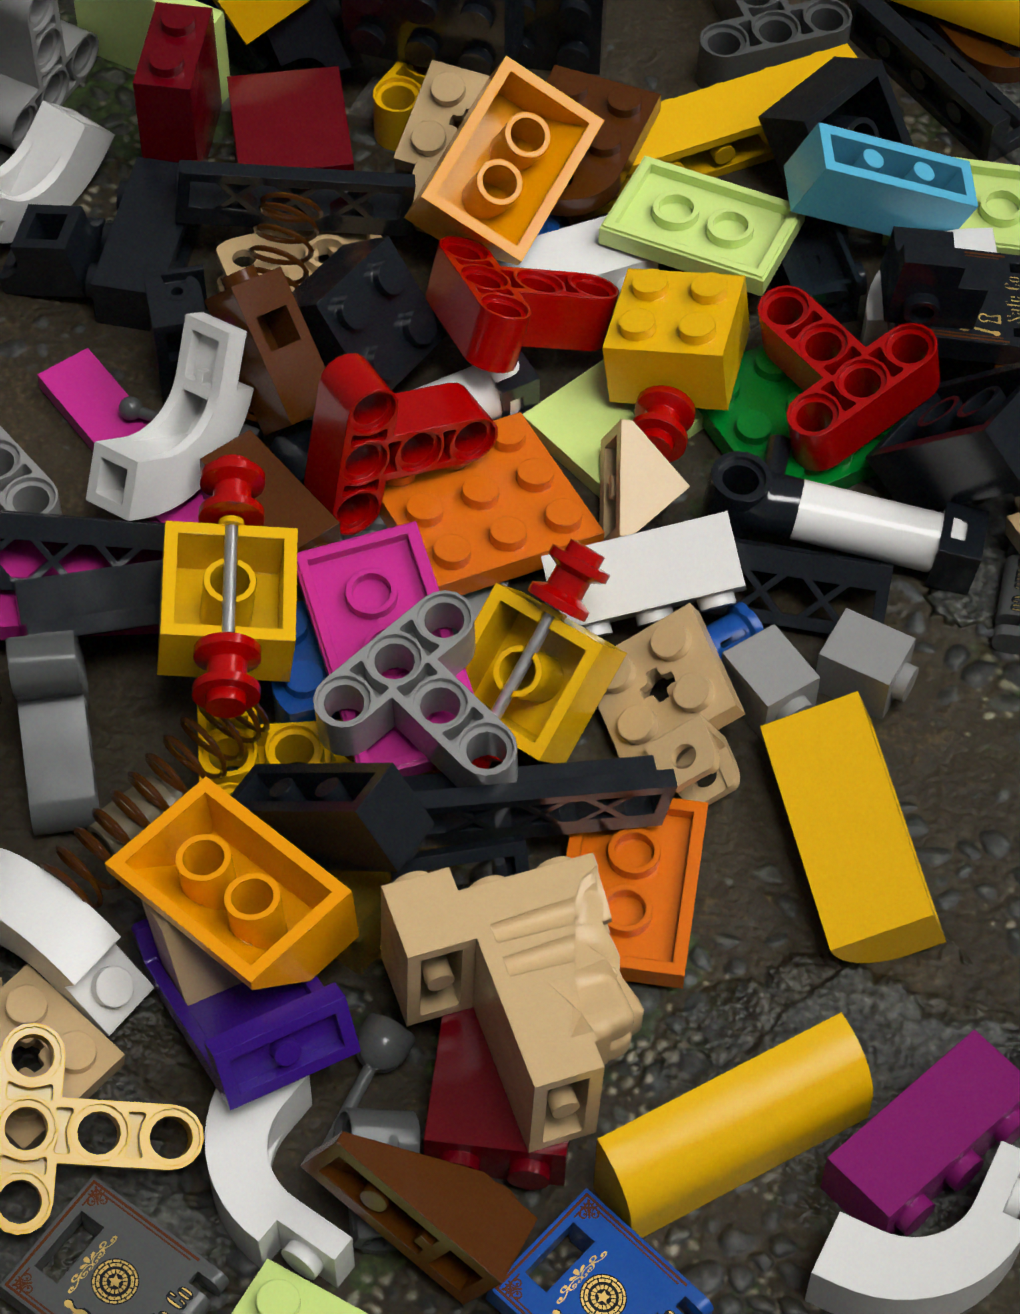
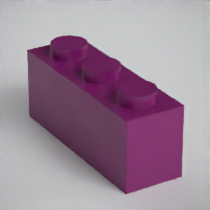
[820,1029,1020,1236]

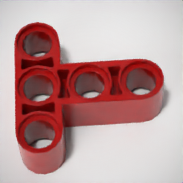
[425,236,619,373]
[758,285,940,471]
[304,353,498,535]

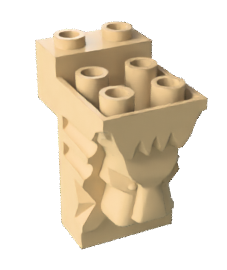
[381,852,644,1153]

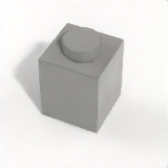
[816,608,919,720]
[721,624,820,742]

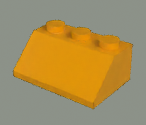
[404,56,605,265]
[105,776,359,990]

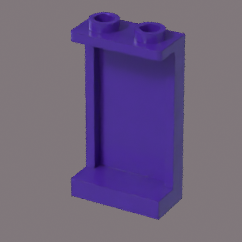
[131,918,361,1110]

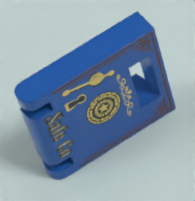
[486,1188,714,1314]

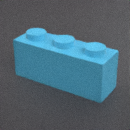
[784,122,978,236]

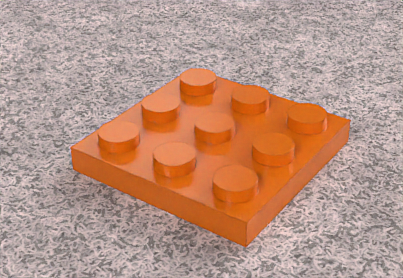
[379,412,605,595]

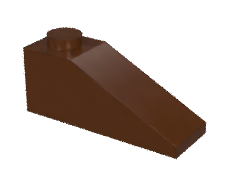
[300,1131,538,1305]

